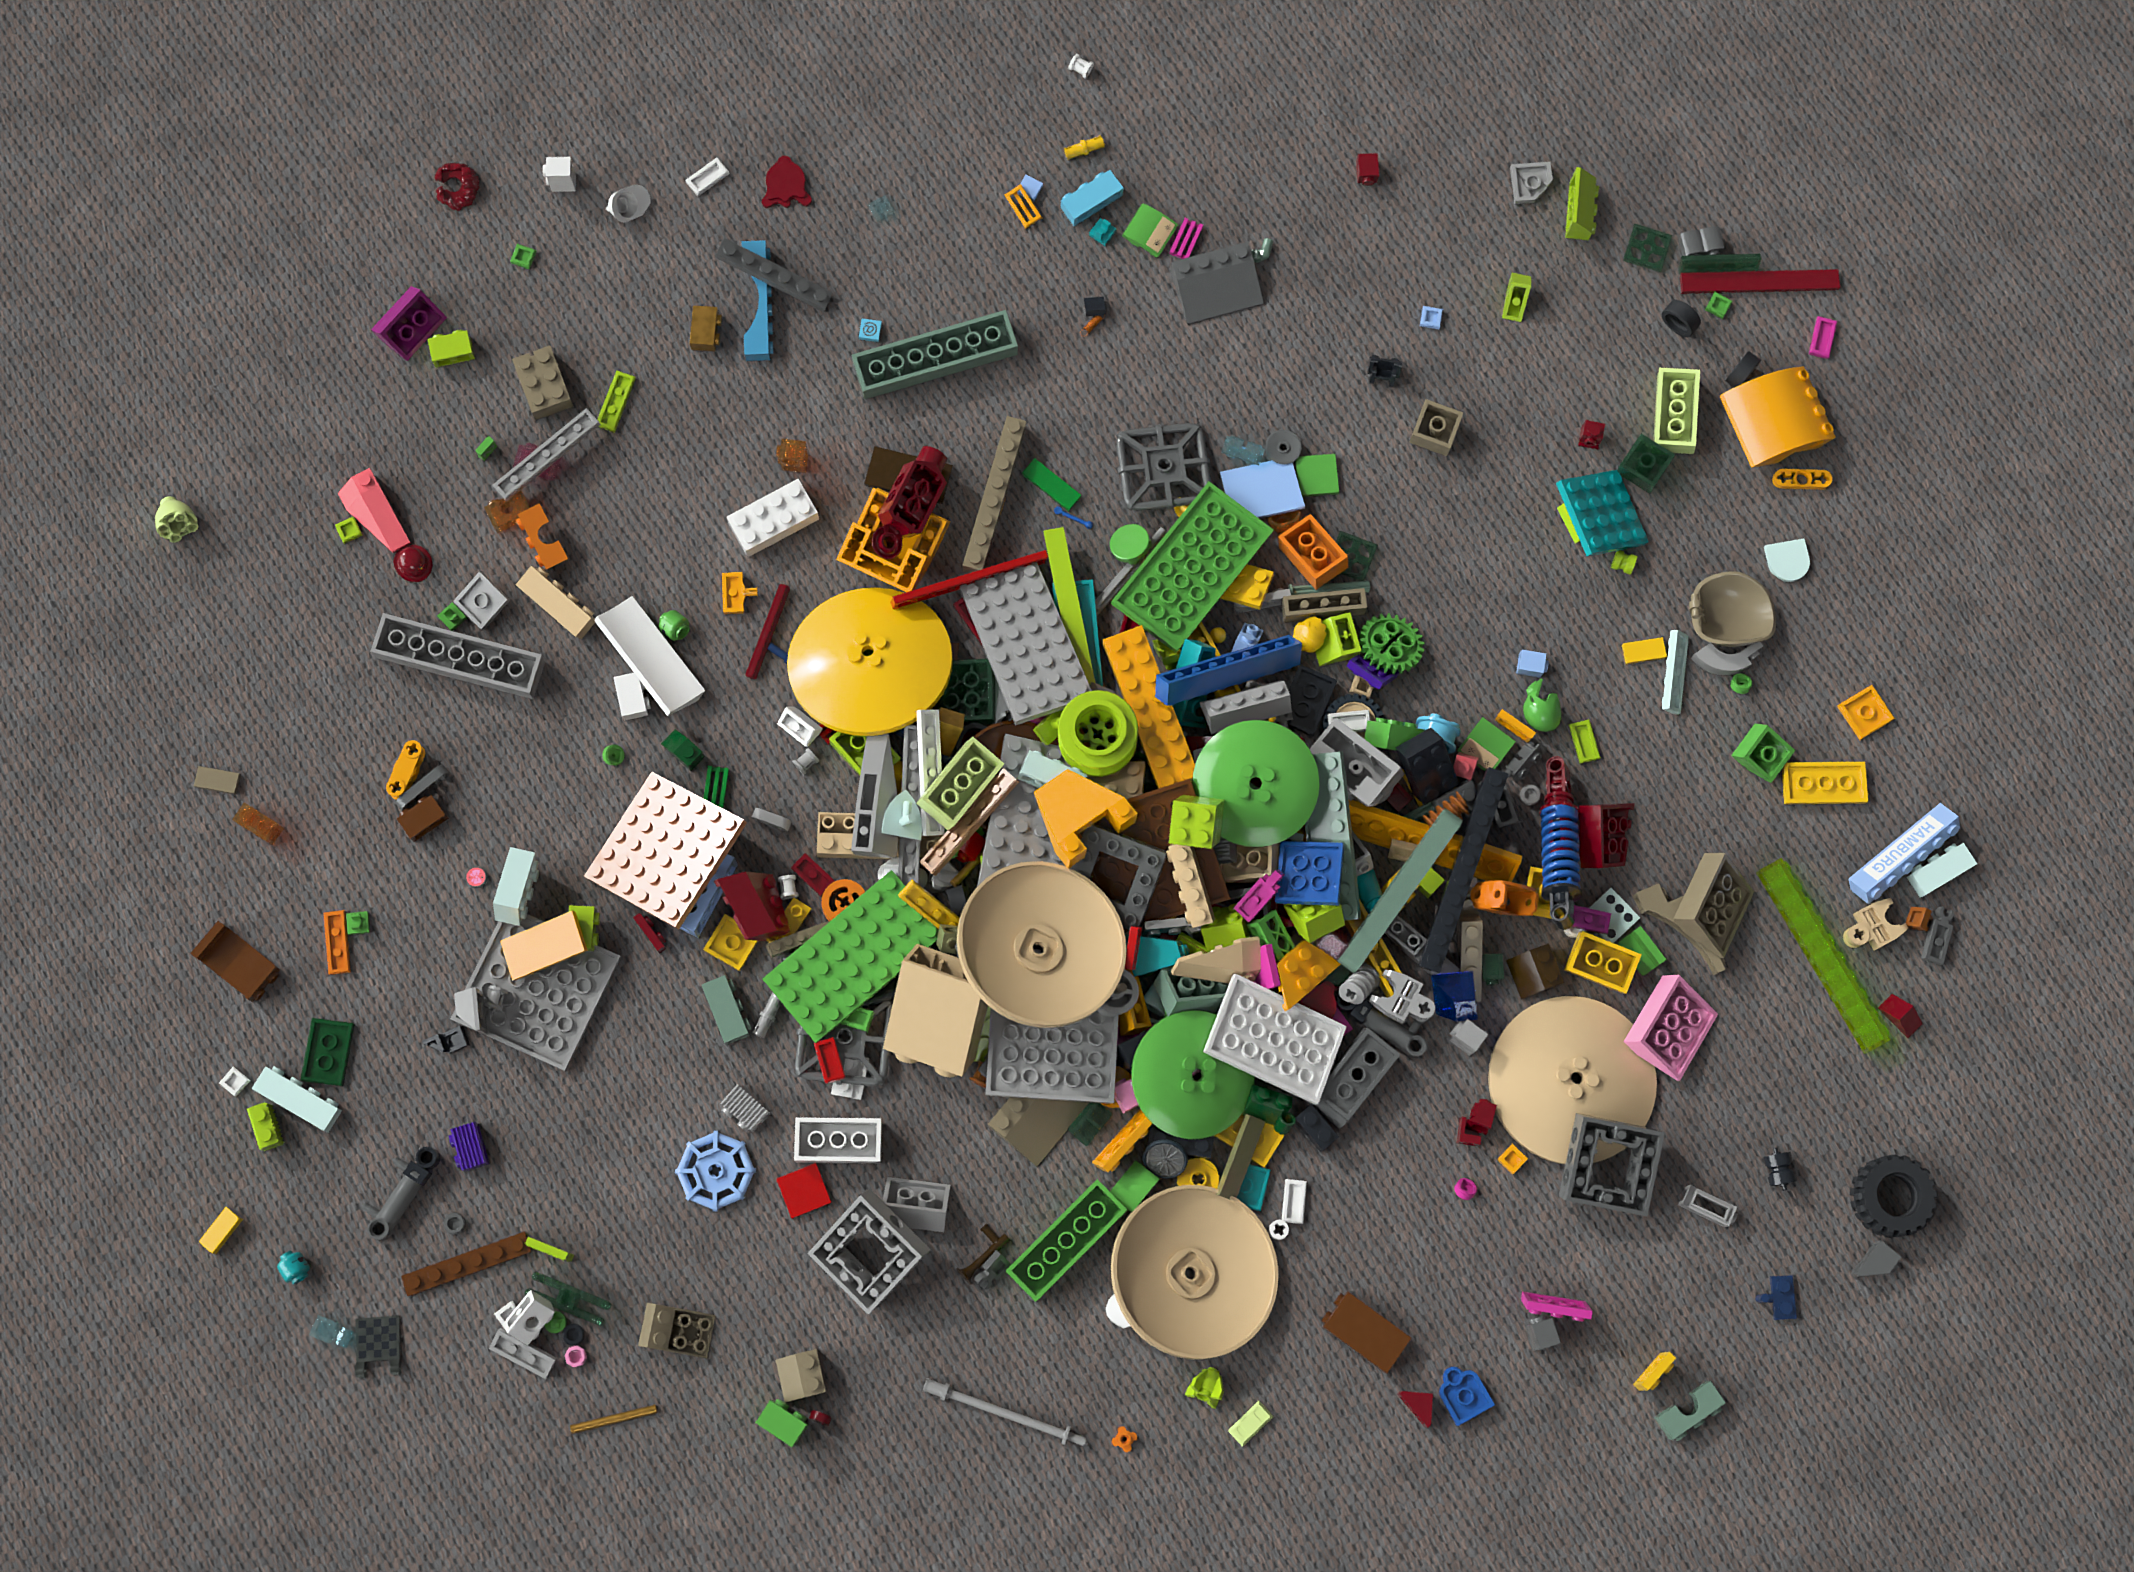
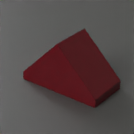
[1878,994,1922,1038]
[1397,1391,1433,1428]

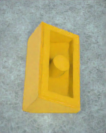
[199,1207,243,1254]

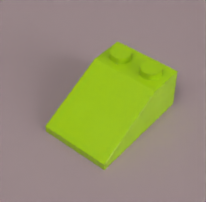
[829,732,901,776]

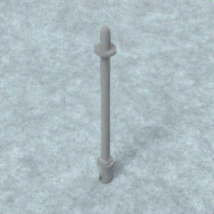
[923,1378,1088,1446]

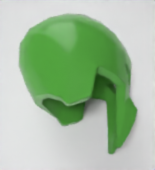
[1523,678,1561,732]

